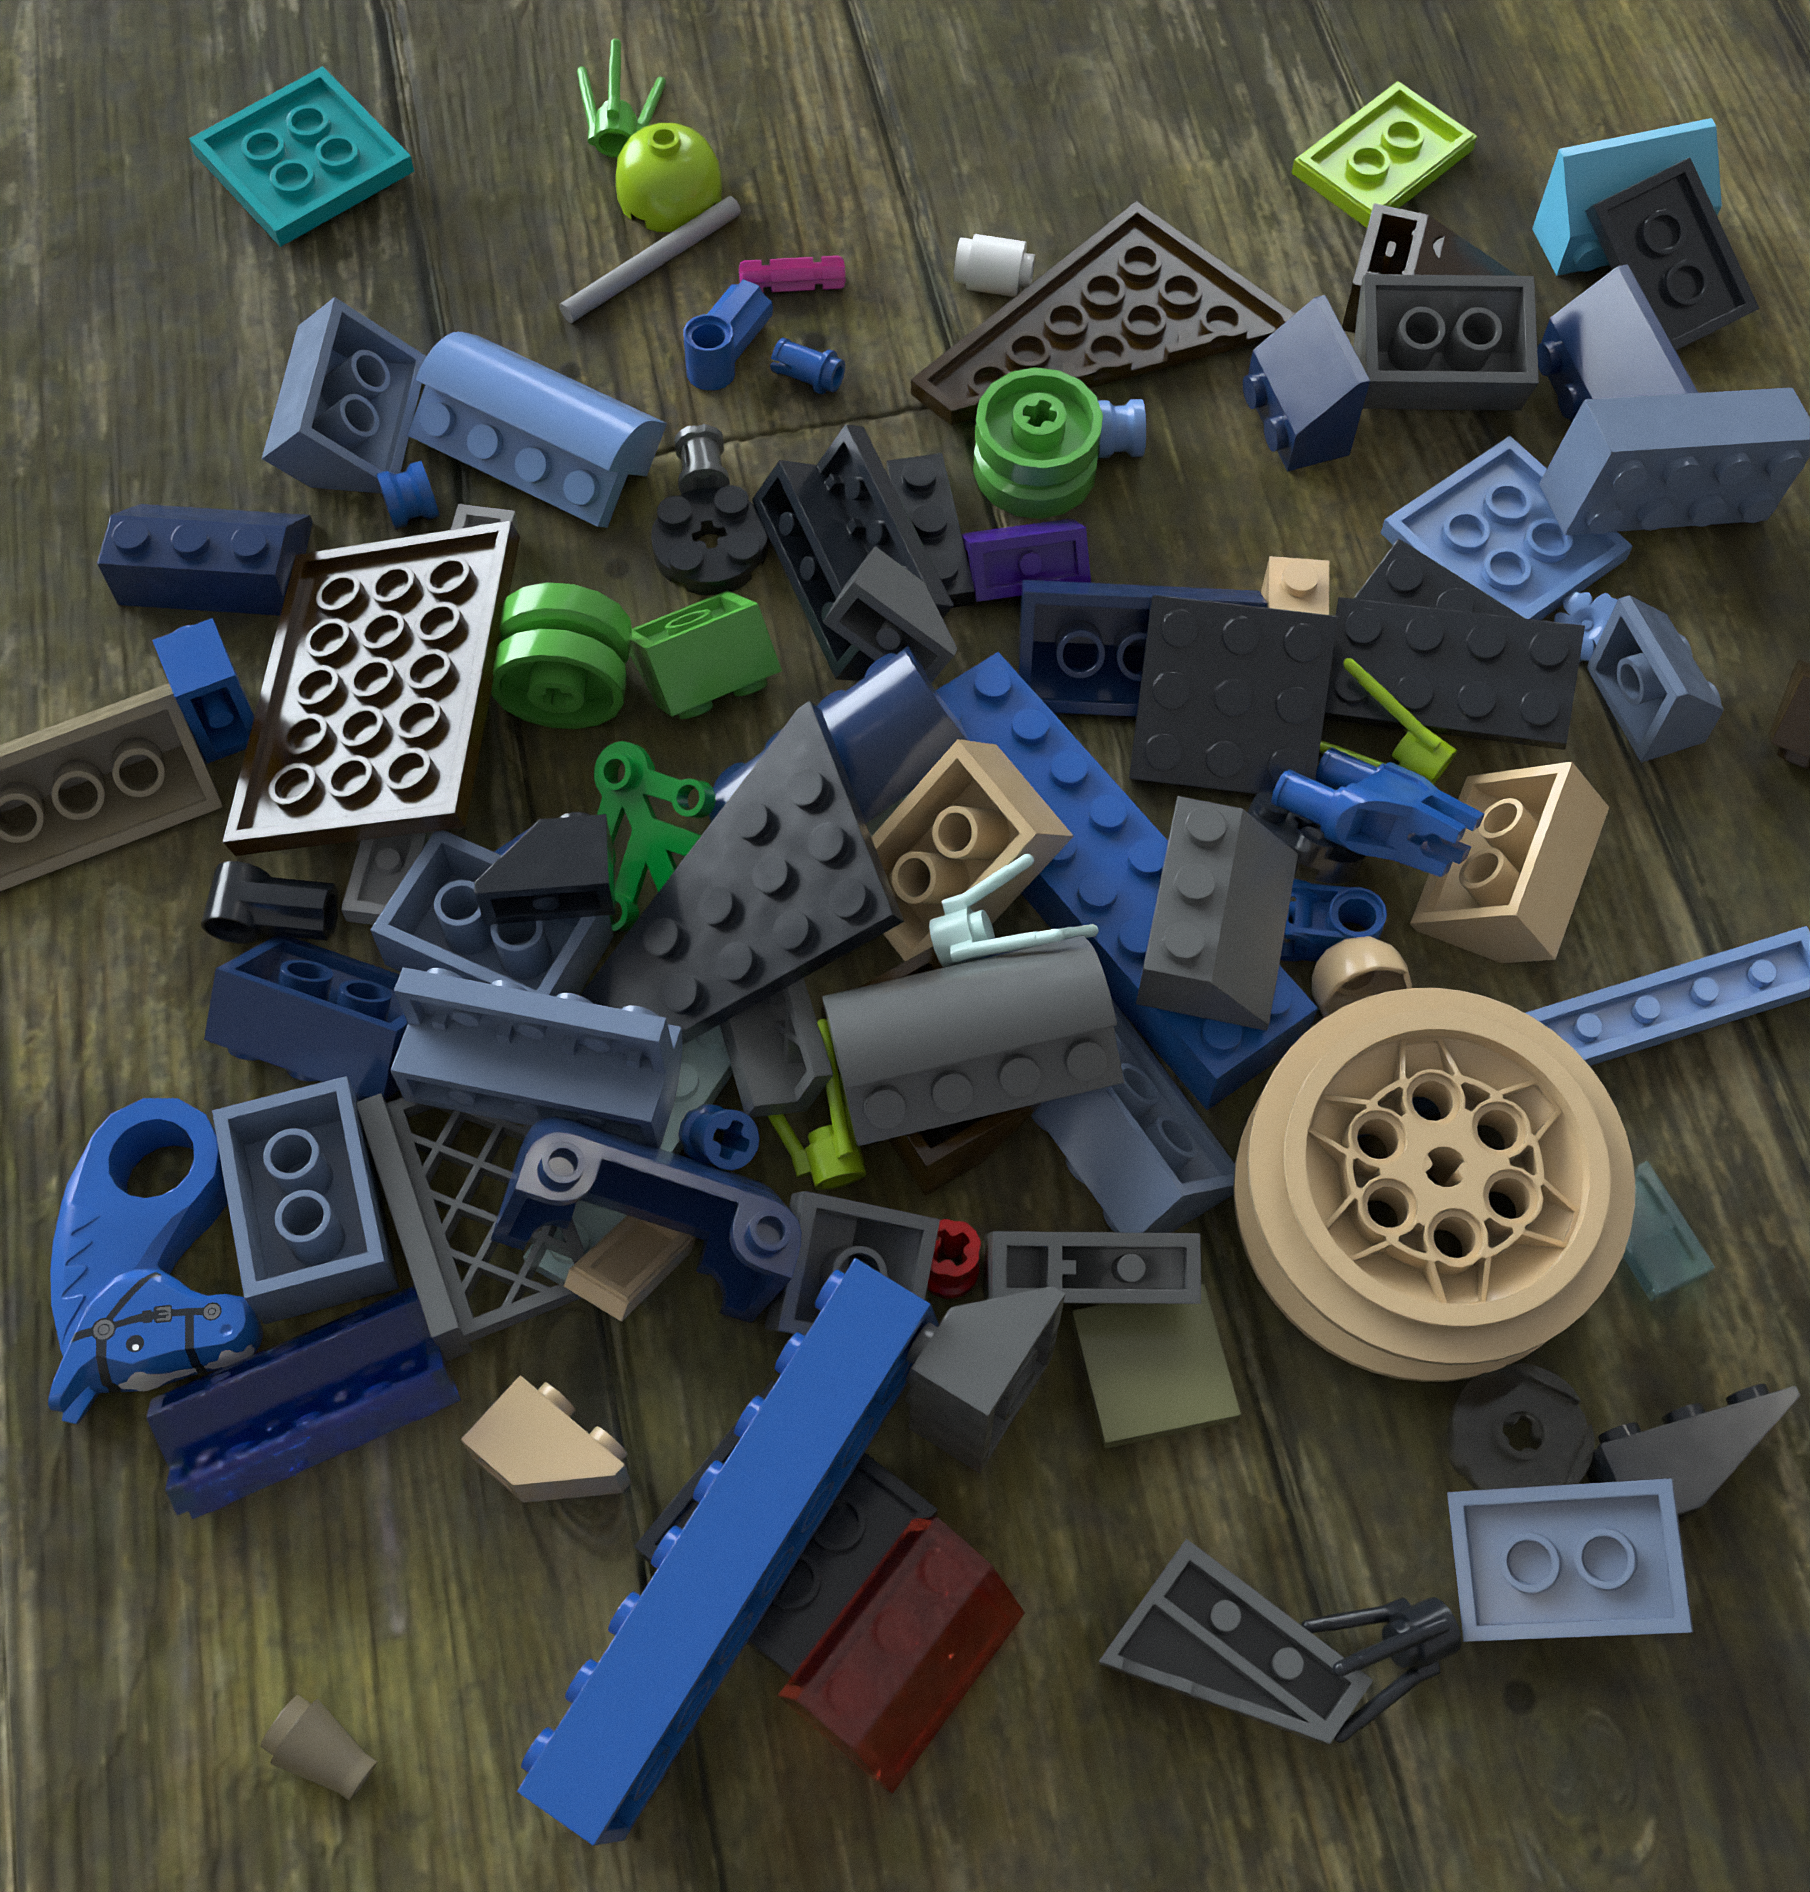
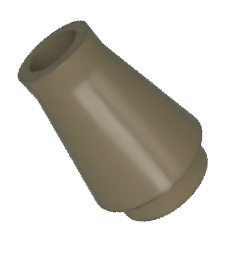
[260,1695,378,1801]

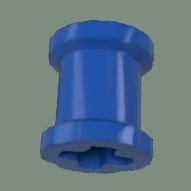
[678,1104,759,1170]

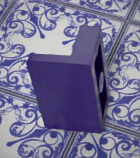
[961,519,1091,602]

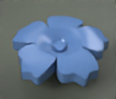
[1554,591,1618,662]

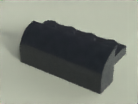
[752,424,954,681]

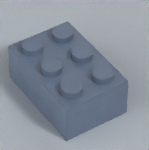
[370,830,614,997]
[212,1076,399,1325]

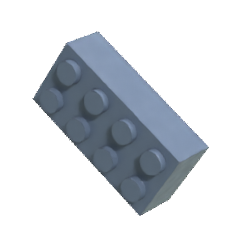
[1539,388,1810,535]

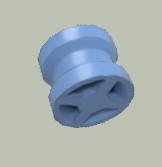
[1098,399,1146,458]

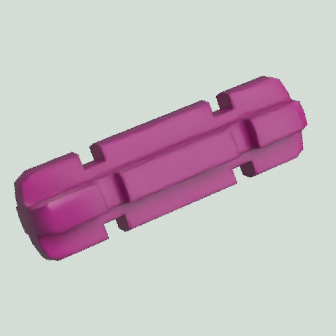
[739,255,846,293]

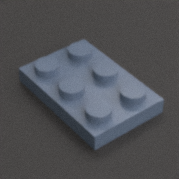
[1447,1479,1693,1642]

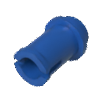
[770,337,845,394]

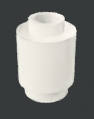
[954,234,1035,297]

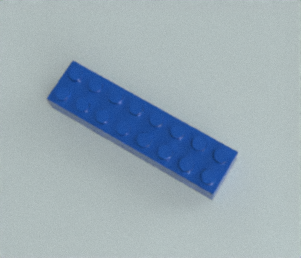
[936,652,1318,1110]
[516,1258,939,1846]

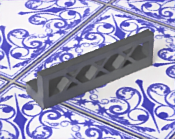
[719,978,833,1118]

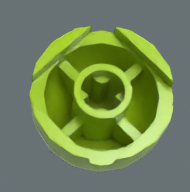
[615,123,722,232]

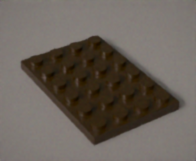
[223,521,520,856]

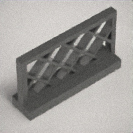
[356,1093,585,1361]

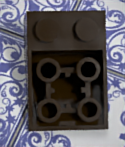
[1342,203,1518,333]

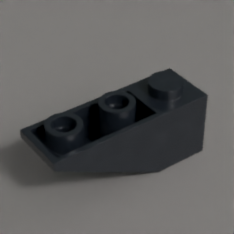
[1582,1384,1800,1524]

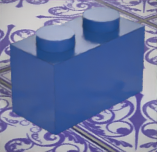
[152,618,255,763]

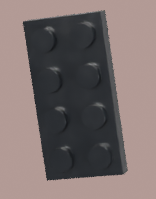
[1324,597,1585,750]

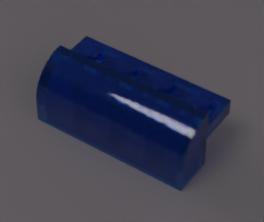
[146,1285,461,1520]

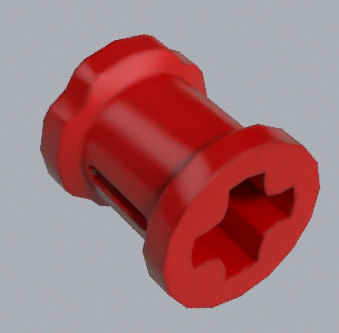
[927,1219,981,1299]

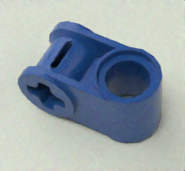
[1280,879,1387,962]

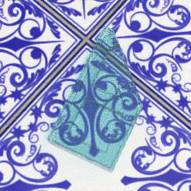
[1623,1161,1715,1301]

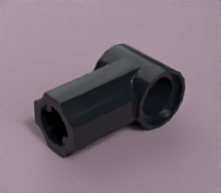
[201,861,338,944]

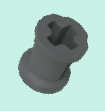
[674,424,730,494]

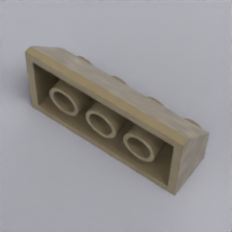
[0,683,223,891]

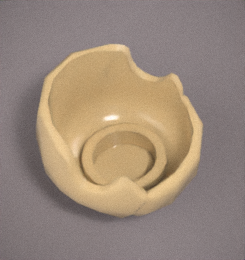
[1312,936,1412,1018]

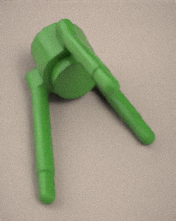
[577,38,666,158]

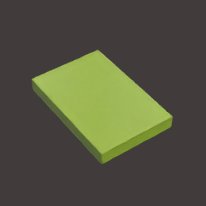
[1292,81,1477,228]

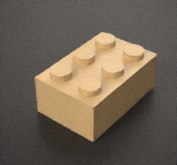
[871,739,1074,961]

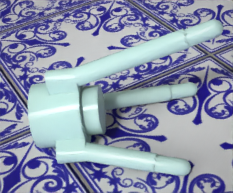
[929,854,1099,968]

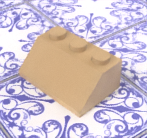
[1410,762,1609,963]

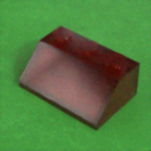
[777,1516,1025,1794]

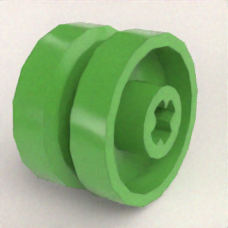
[973,367,1103,519]
[491,583,632,729]

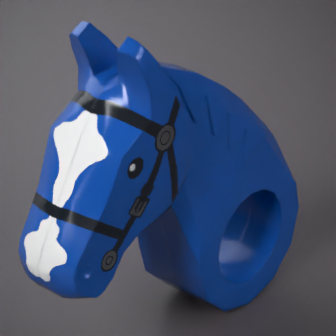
[48,1098,263,1425]

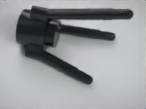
[1301,1597,1461,1743]

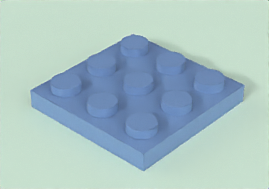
[1380,436,1632,620]

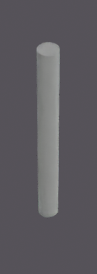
[559,196,741,323]

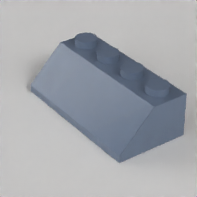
[1031,998,1235,1233]

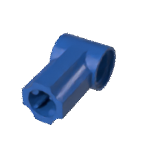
[683,279,773,391]

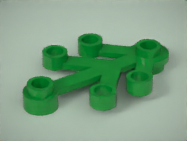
[594,741,716,932]

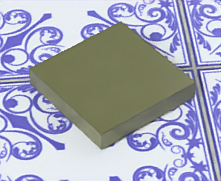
[1071,1284,1241,1449]

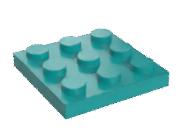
[189,66,414,247]

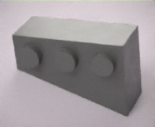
[1099,1539,1373,1745]

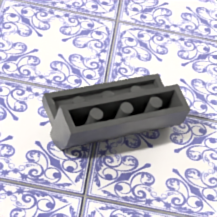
[822,935,1124,1146]

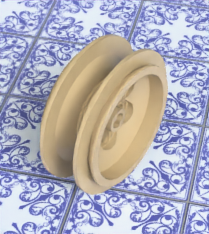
[1233,988,1635,1382]

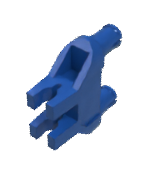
[1271,747,1485,877]

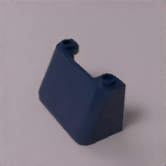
[490,1116,802,1323]

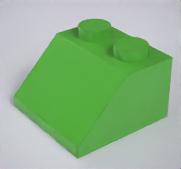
[630,590,782,719]

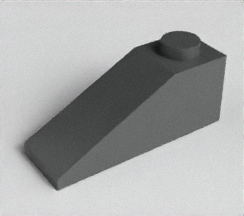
[984,1231,1201,1304]

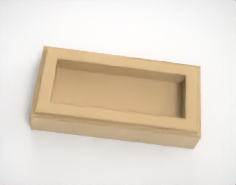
[564,1215,696,1322]

